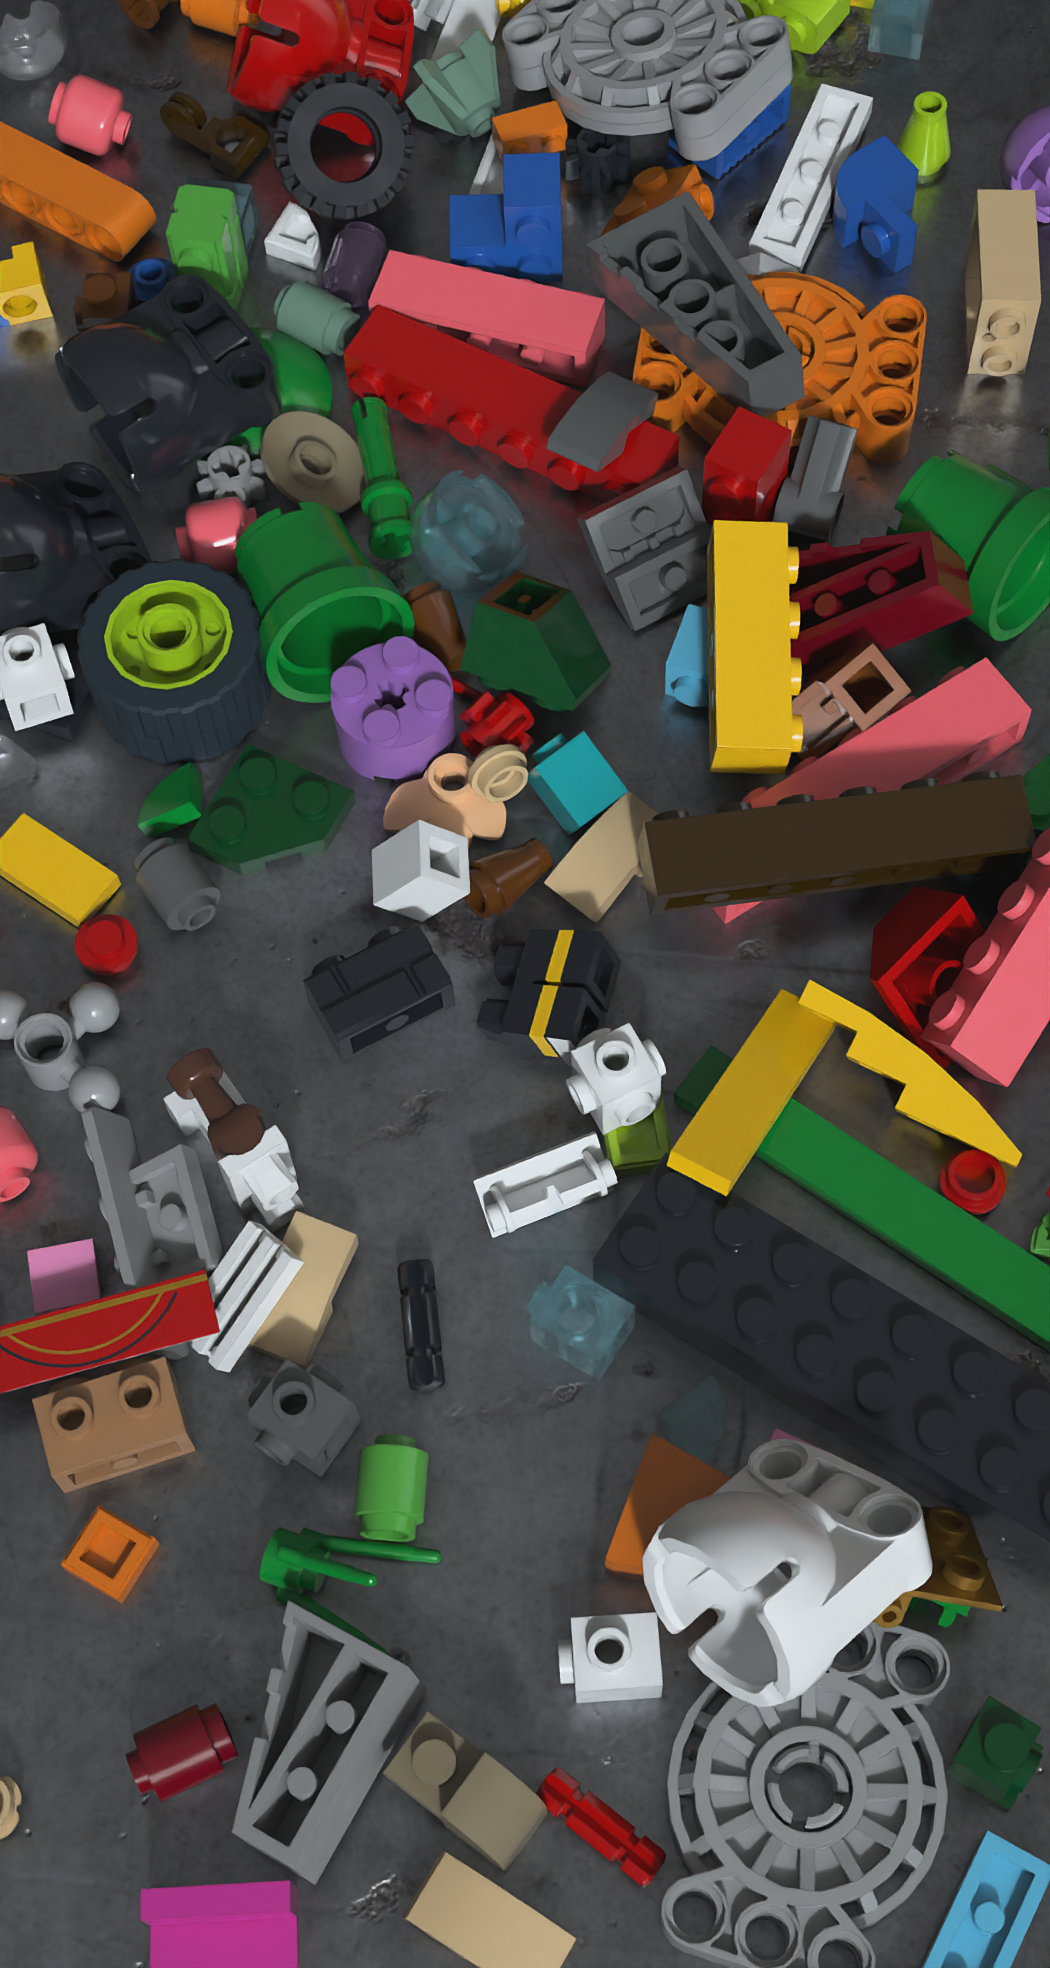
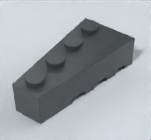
[586,191,805,418]

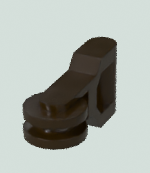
[160,92,270,179]

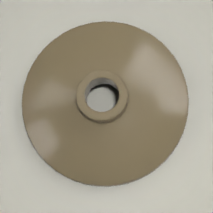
[260,411,366,513]

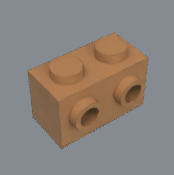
[32,1356,196,1493]

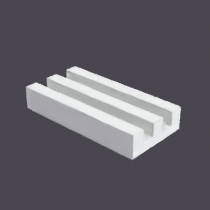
[191,1220,304,1372]

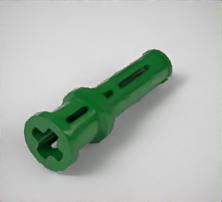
[350,397,421,560]

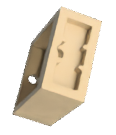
[963,189,1041,376]

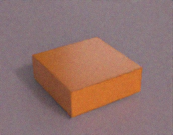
[60,1505,160,1604]

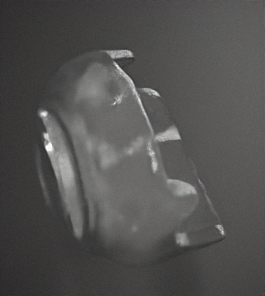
[0,0,67,80]

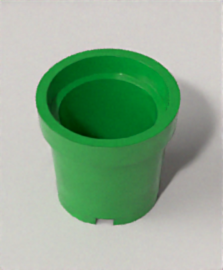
[885,450,1050,641]
[234,501,414,703]

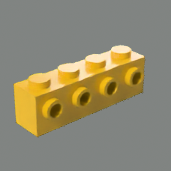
[707,520,803,774]

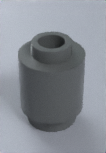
[133,837,221,931]

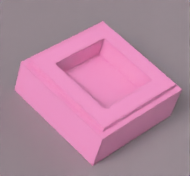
[27,1238,103,1316]

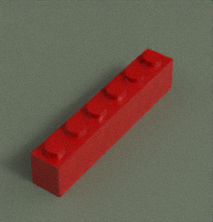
[343,304,679,503]

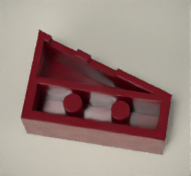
[789,531,974,677]

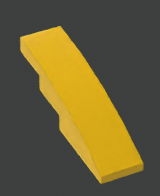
[798,979,1022,1168]

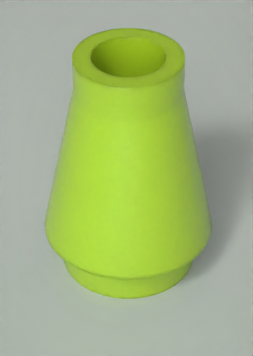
[896,91,951,176]

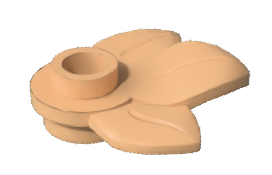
[383,753,507,850]

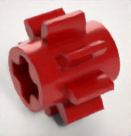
[459,691,535,758]

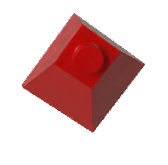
[870,886,985,1070]

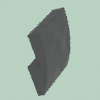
[576,467,713,631]

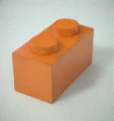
[492,100,568,165]

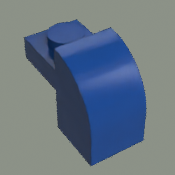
[832,135,919,273]

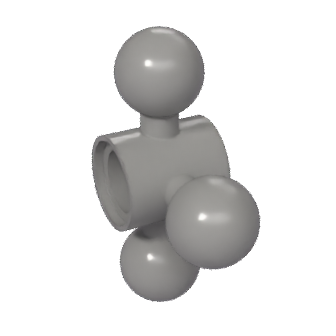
[0,982,121,1113]

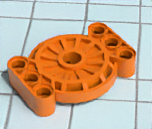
[632,272,927,464]

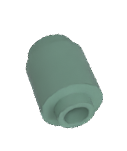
[274,279,361,356]

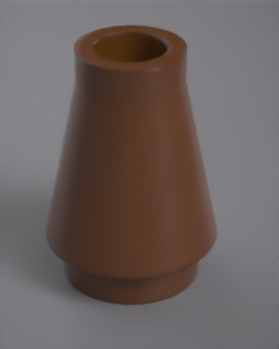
[403,581,467,674]
[463,838,553,918]

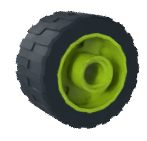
[77,559,271,764]

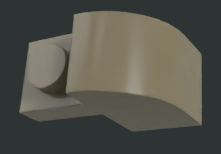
[383,1712,548,1874]

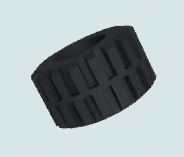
[272,71,415,220]

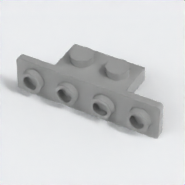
[81,1106,224,1360]

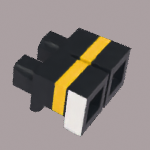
[477,929,621,1067]

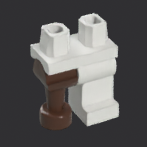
[163,1048,305,1232]

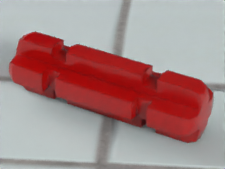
[536,1768,666,1886]

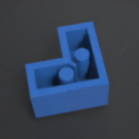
[450,152,563,284]

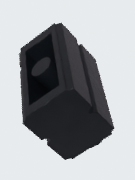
[303,923,455,1062]

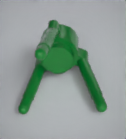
[259,1527,442,1655]

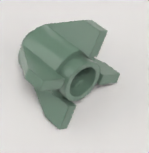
[405,28,502,137]

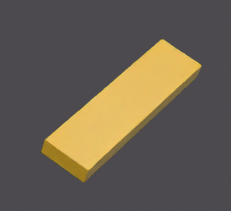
[666,989,836,1196]

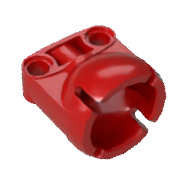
[227,0,414,146]

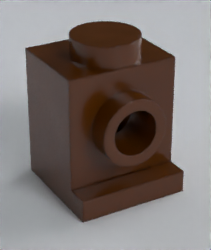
[74,272,139,332]

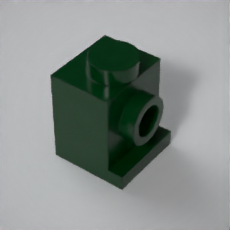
[944,1696,1044,1812]

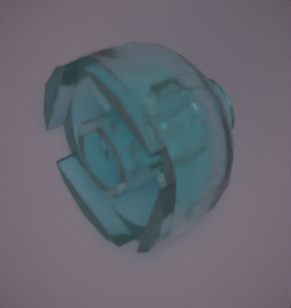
[409,470,528,593]

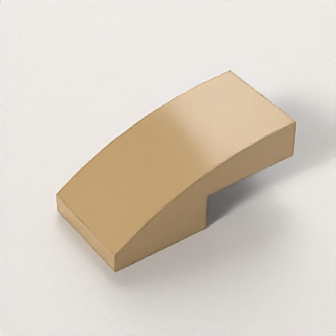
[544,791,658,923]
[247,1211,359,1370]
[402,1851,577,1968]

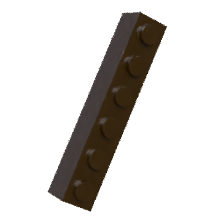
[637,771,1036,916]

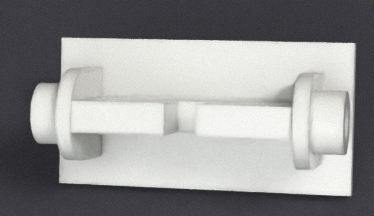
[472,1131,618,1238]

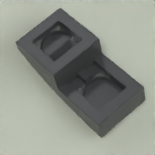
[546,371,659,472]

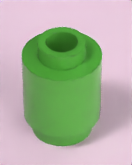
[354,1434,429,1542]

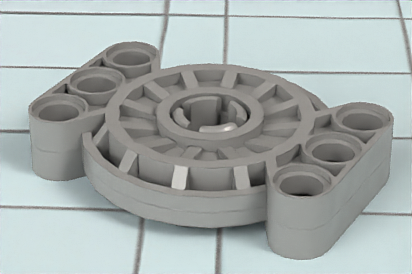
[502,0,793,161]
[660,1621,950,1968]

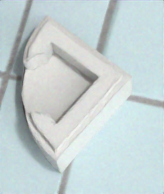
[264,202,321,271]

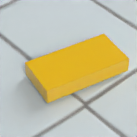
[0,813,121,929]

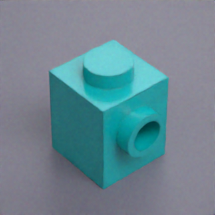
[528,731,628,836]

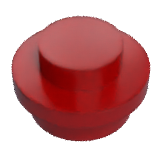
[74,914,139,976]
[939,1150,1006,1215]

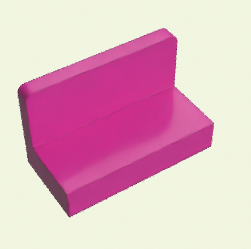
[140,1880,299,1968]

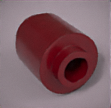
[125,1703,239,1802]

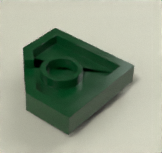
[186,744,356,875]

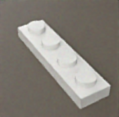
[748,84,873,273]

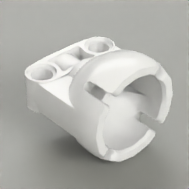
[642,1439,933,1707]

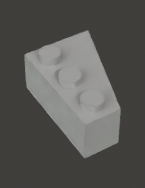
[232,1601,426,1885]

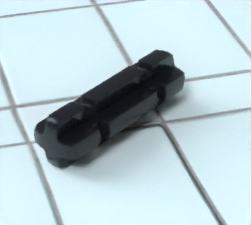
[397,1259,445,1391]

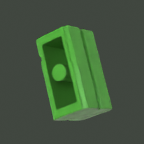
[166,184,249,313]

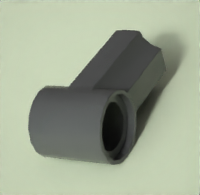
[773,416,859,543]

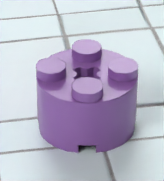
[330,636,457,784]

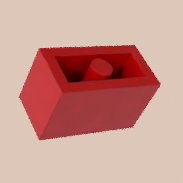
[702,407,792,525]

